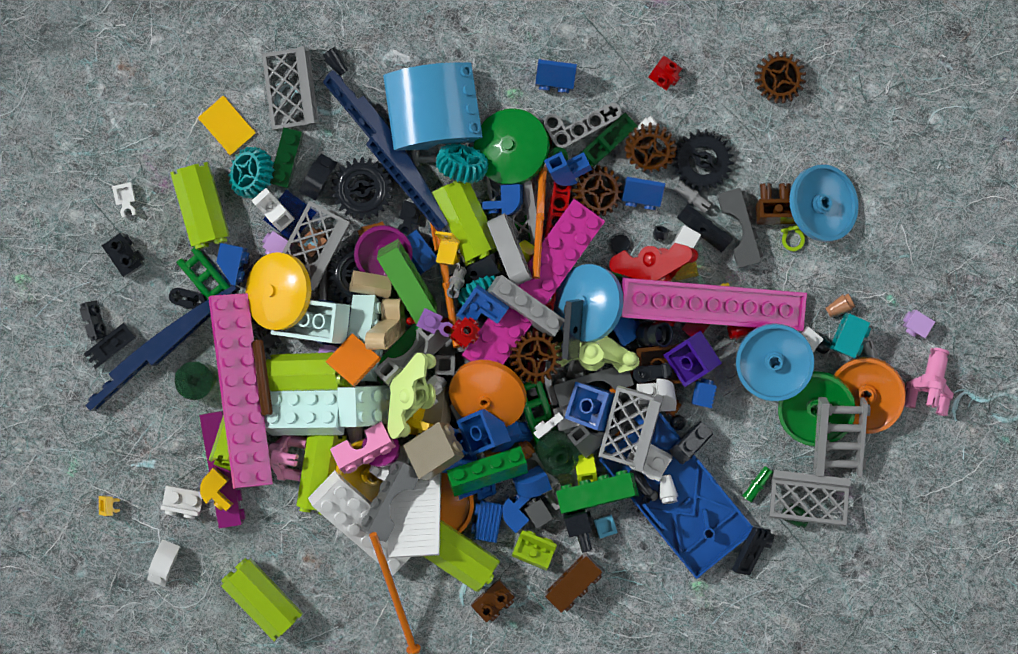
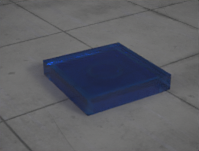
[263,189,317,240]

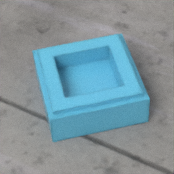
[594,514,618,539]

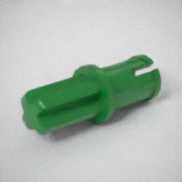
[742,466,773,503]

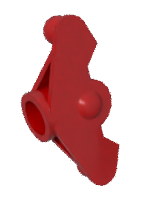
[609,243,698,282]

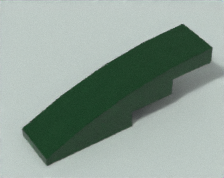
[578,112,638,180]

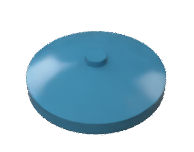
[790,164,858,242]
[554,264,624,342]
[736,323,814,401]

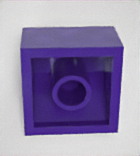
[664,331,722,387]

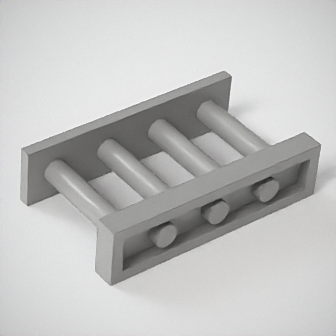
[813,397,871,477]

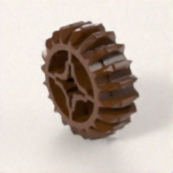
[754,51,806,104]
[625,122,677,174]
[571,165,623,216]
[510,331,562,384]

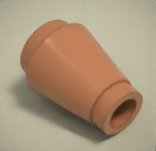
[826,293,856,317]

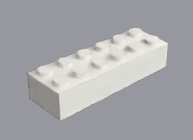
[308,471,411,576]

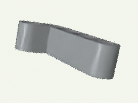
[544,103,621,149]
[487,213,532,286]

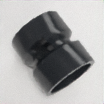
[636,322,673,347]

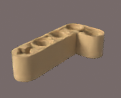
[365,298,406,350]

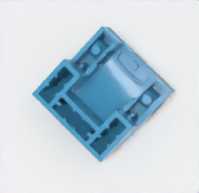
[383,62,482,150]

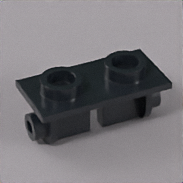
[79,300,107,341]

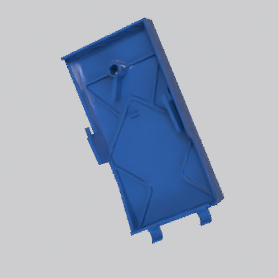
[599,412,753,579]

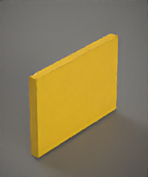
[198,96,256,155]

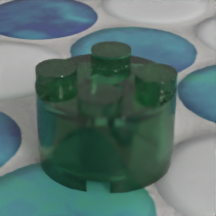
[175,361,216,400]
[535,429,579,475]

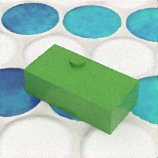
[377,239,437,325]

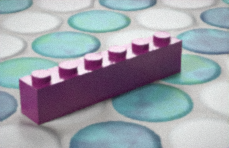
[199,411,246,529]

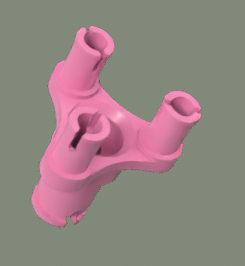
[905,348,954,416]
[268,435,307,482]

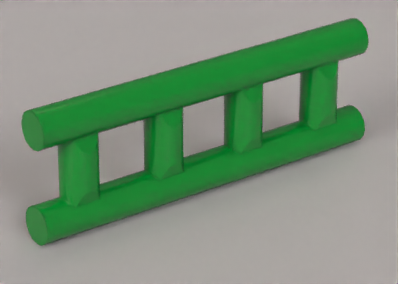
[176,247,237,300]
[523,378,562,451]

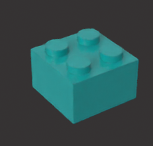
[830,313,871,358]

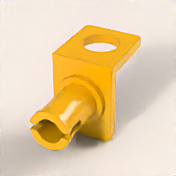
[435,231,461,265]

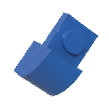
[544,152,592,186]
[482,184,523,217]
[491,421,533,452]
[512,465,552,498]
[502,494,530,533]

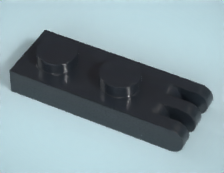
[84,323,137,369]
[732,527,771,575]

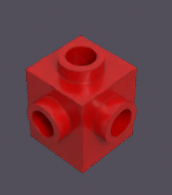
[648,55,682,91]
[449,317,480,349]

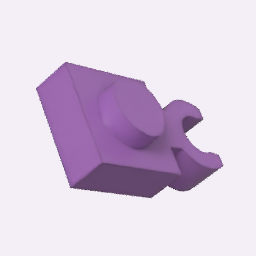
[416,308,453,337]

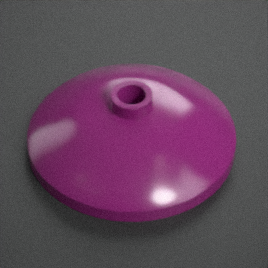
[354,225,412,276]

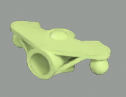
[547,335,639,373]
[387,353,436,439]

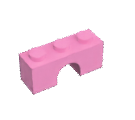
[330,422,396,474]

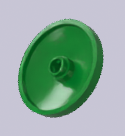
[474,108,550,185]
[778,371,855,446]

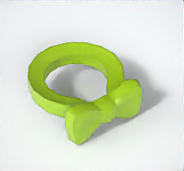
[780,225,805,251]

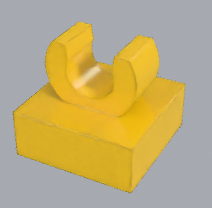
[99,495,120,516]

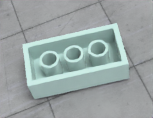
[347,295,383,381]
[271,300,350,344]
[338,384,391,427]
[264,390,345,436]

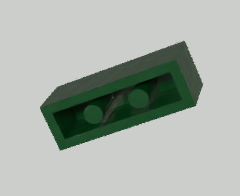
[270,127,304,189]

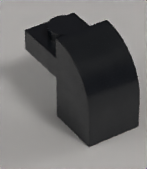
[299,153,338,201]

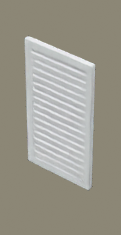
[387,462,441,559]

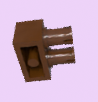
[756,183,795,225]
[471,578,515,623]

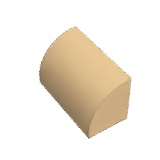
[349,270,391,298]

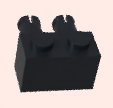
[101,233,145,278]
[563,509,594,553]

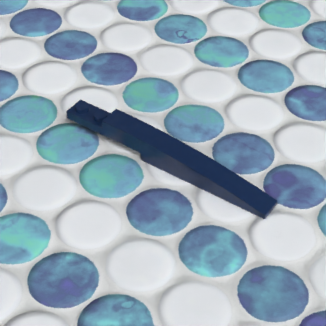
[323,70,448,232]
[85,285,241,411]

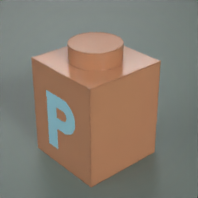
[297,228,328,258]

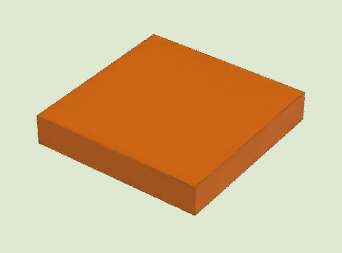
[325,333,381,387]

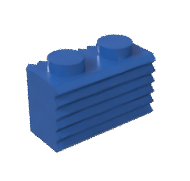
[691,378,717,408]
[471,500,504,543]

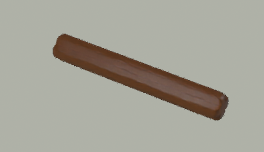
[252,340,273,416]

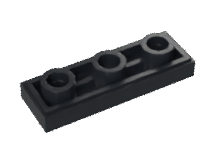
[676,204,733,253]
[449,253,503,291]
[561,299,583,360]

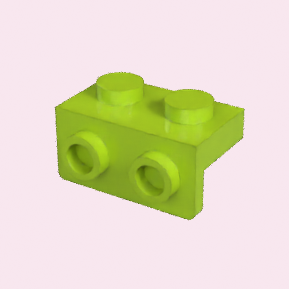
[511,530,557,571]

